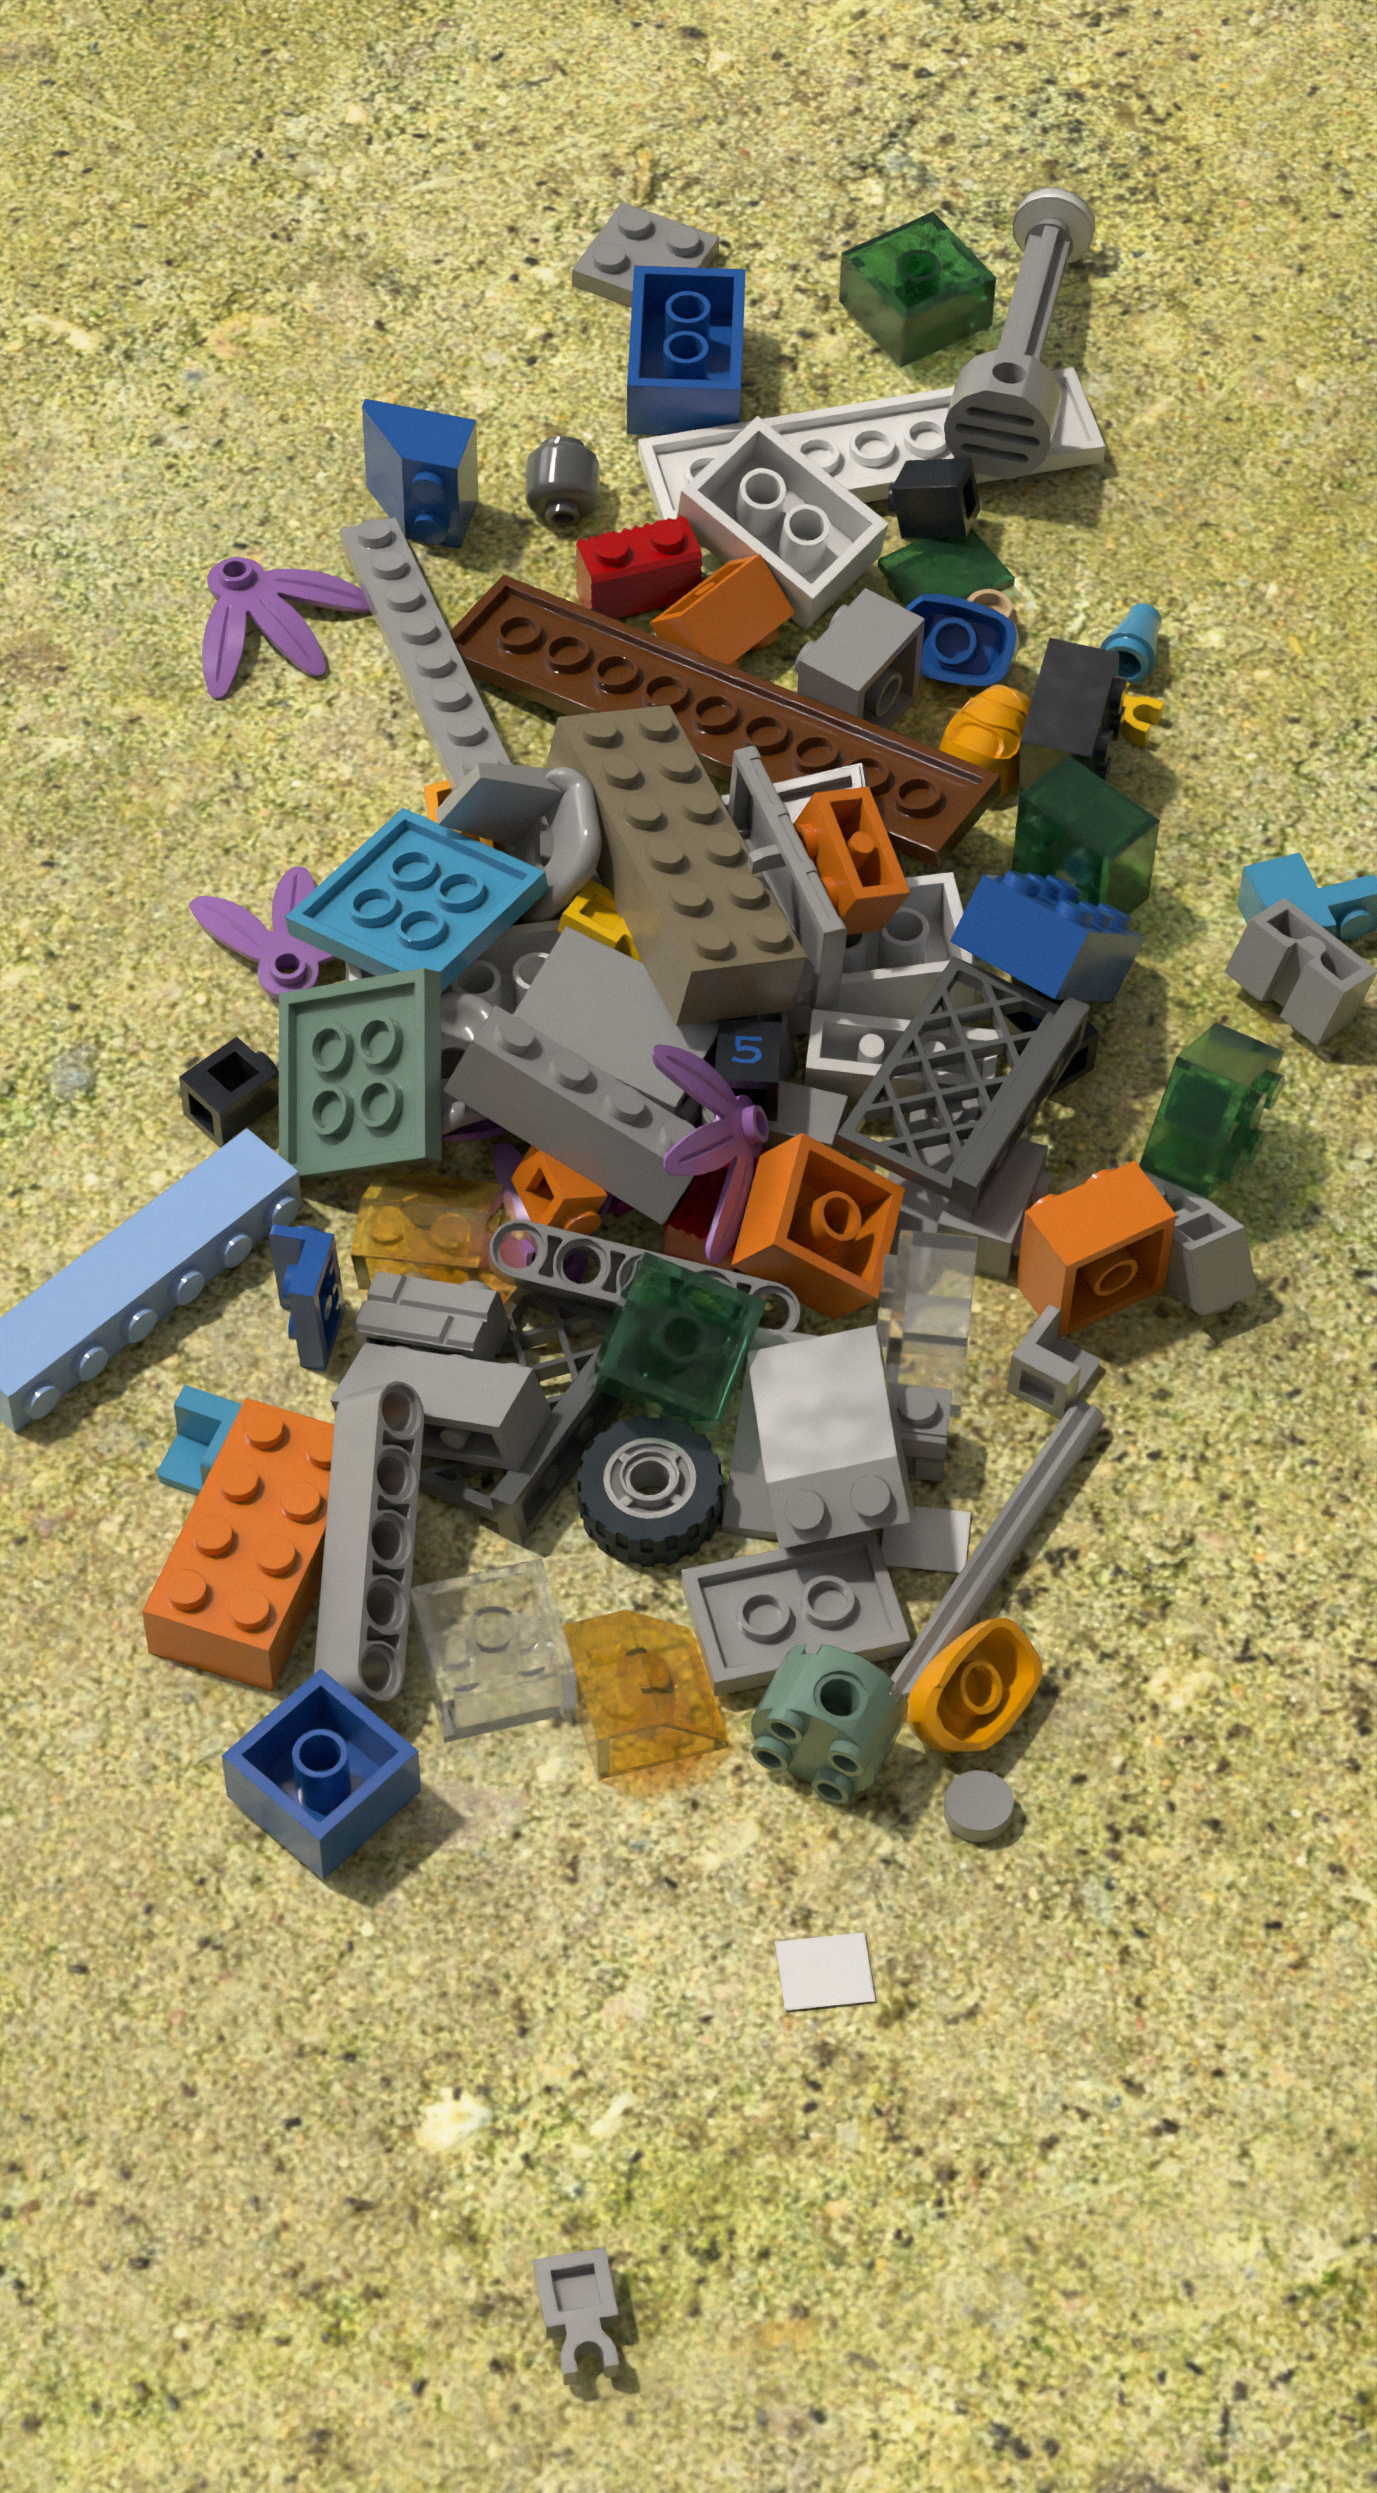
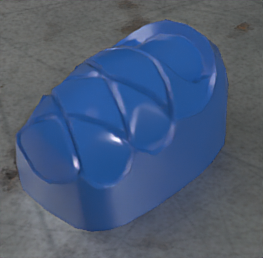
[905,594,1020,687]

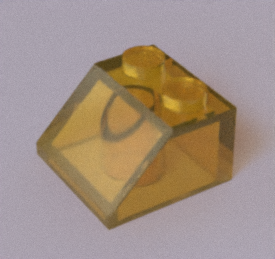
[350,1171,505,1290]
[561,1610,729,1780]

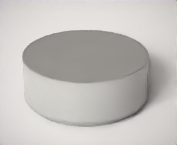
[944,1770,1014,1842]

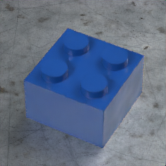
[222,1668,421,1880]

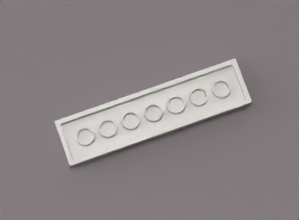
[638,367,1105,520]

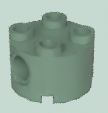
[751,1644,908,1804]

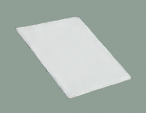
[881,1506,971,1573]
[775,1932,875,2011]

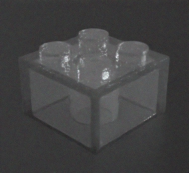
[877,1229,978,1417]
[410,1558,576,1743]

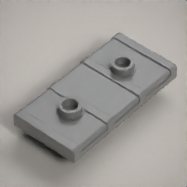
[728,746,847,1010]

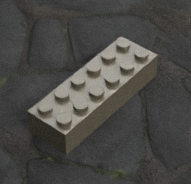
[545,705,807,1026]

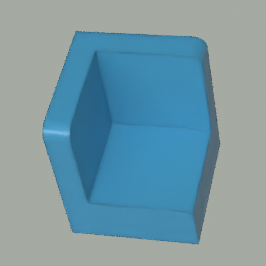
[157,1385,242,1496]

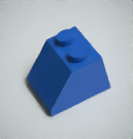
[362,399,479,549]

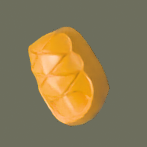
[938,684,1031,797]
[906,1618,1042,1753]

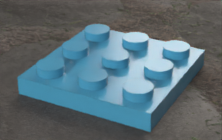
[285,808,549,993]

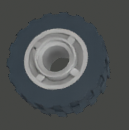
[577,1415,723,1567]

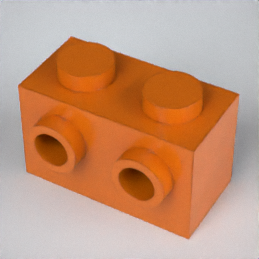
[649,554,795,669]
[793,786,910,935]

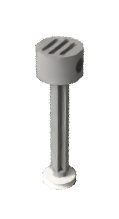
[944,188,1095,479]

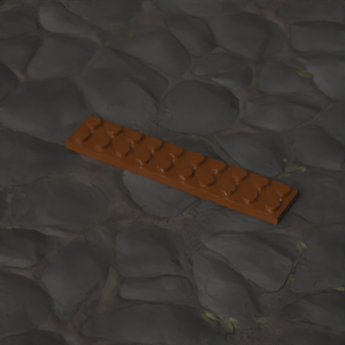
[450,574,1001,868]

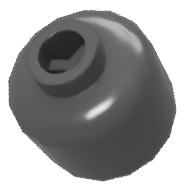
[525,436,600,526]

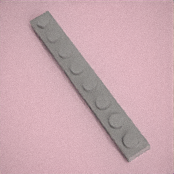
[340,517,512,791]

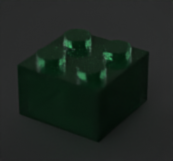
[839,212,996,368]
[1011,755,1160,915]
[1139,1022,1285,1198]
[586,1252,767,1434]

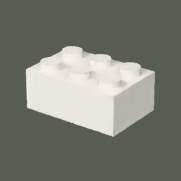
[676,416,889,631]

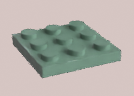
[279,968,442,1182]

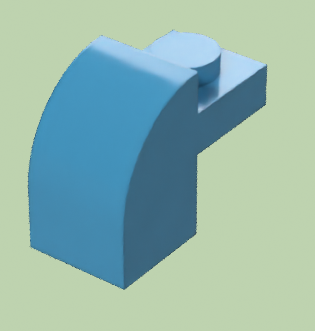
[1237,852,1377,940]

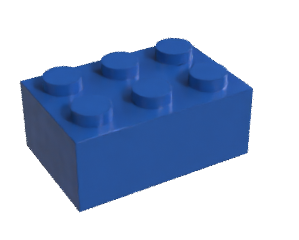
[627,265,746,435]
[950,870,1145,1002]

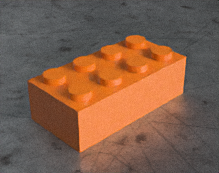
[142,1398,334,1692]

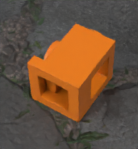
[511,1145,607,1236]

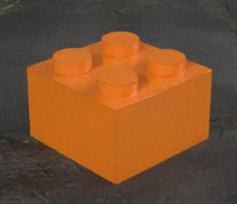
[731,1133,905,1320]
[1016,1160,1177,1338]

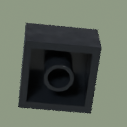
[1019,638,1128,812]

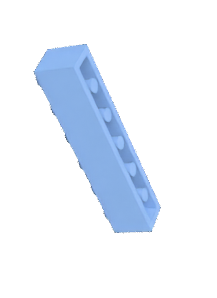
[0,1128,302,1433]

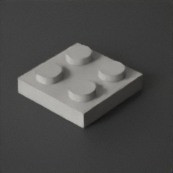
[572,202,720,308]

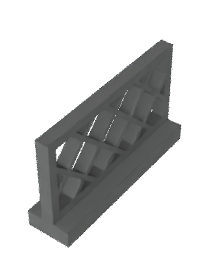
[836,956,1090,1223]
[419,1287,658,1545]

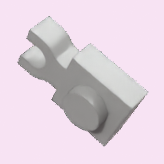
[533,2247,619,2385]

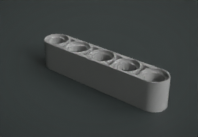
[488,1220,800,1345]
[314,1381,424,1706]

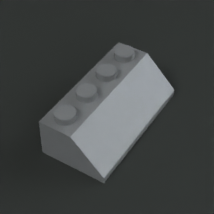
[443,1005,697,1225]

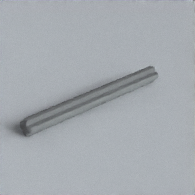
[889,1400,1103,1701]

